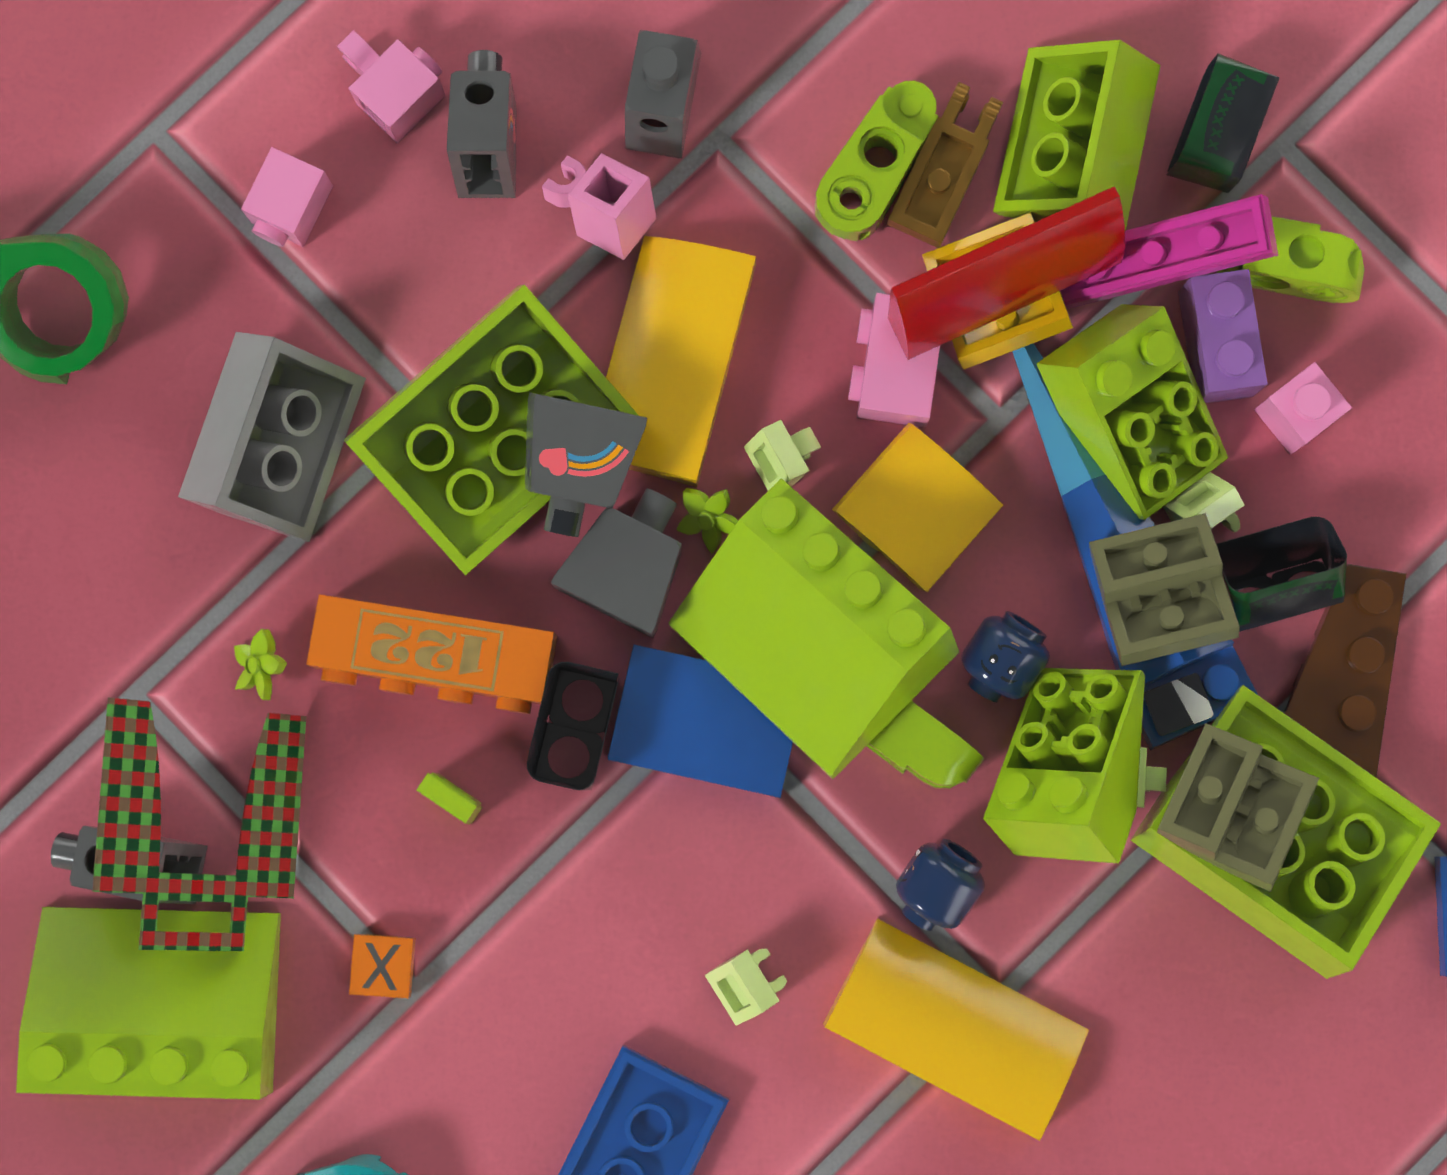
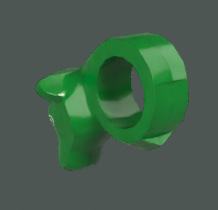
[0,234,129,384]

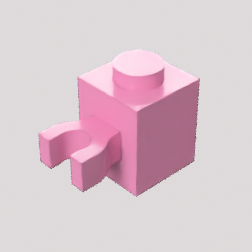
[337,30,445,143]
[542,153,657,260]

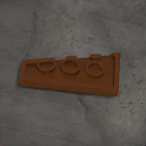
[1284,564,1406,778]

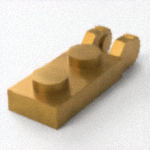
[887,82,1003,248]

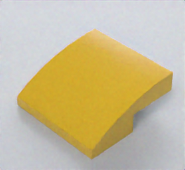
[922,212,1073,370]
[832,423,1003,592]

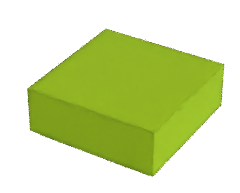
[416,772,483,824]

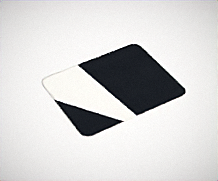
[1144,673,1213,736]

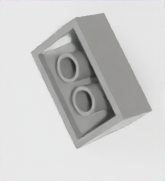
[178,332,366,542]

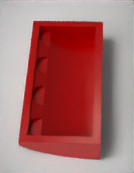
[888,186,1125,360]

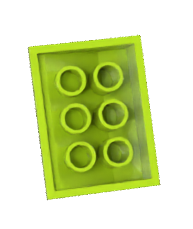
[344,284,639,576]
[668,478,959,779]
[1130,685,1441,979]
[16,907,281,1100]

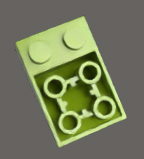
[1036,304,1229,520]
[983,668,1145,864]

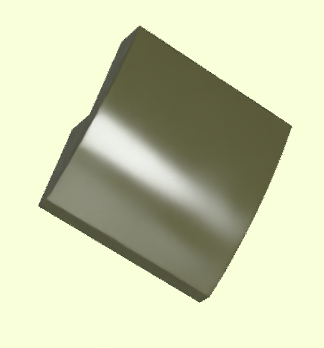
[1089,513,1240,666]
[1157,723,1319,892]

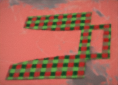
[92,697,307,951]

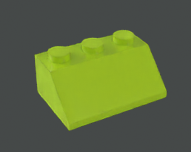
[993,40,1161,231]

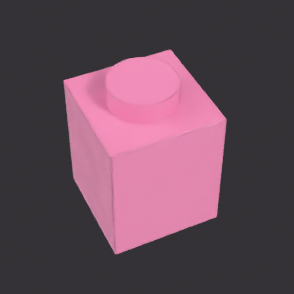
[241,147,333,247]
[1254,362,1352,455]

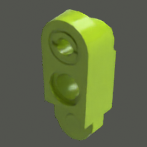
[815,81,938,241]
[1217,216,1365,303]
[866,701,984,789]

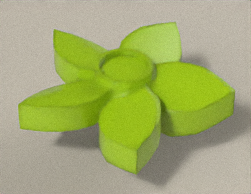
[676,488,738,554]
[234,629,287,700]

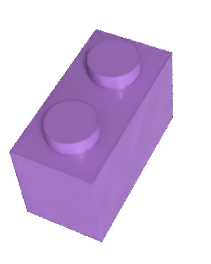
[1178,269,1268,403]

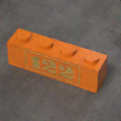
[306,594,558,714]

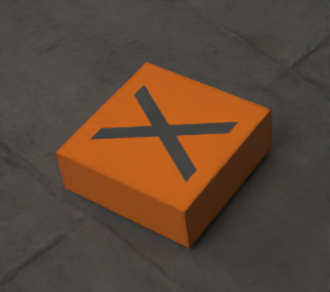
[349,934,416,999]

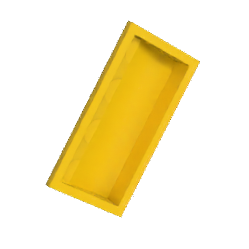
[606,236,756,487]
[823,918,1089,1141]

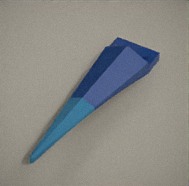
[1012,343,1258,751]

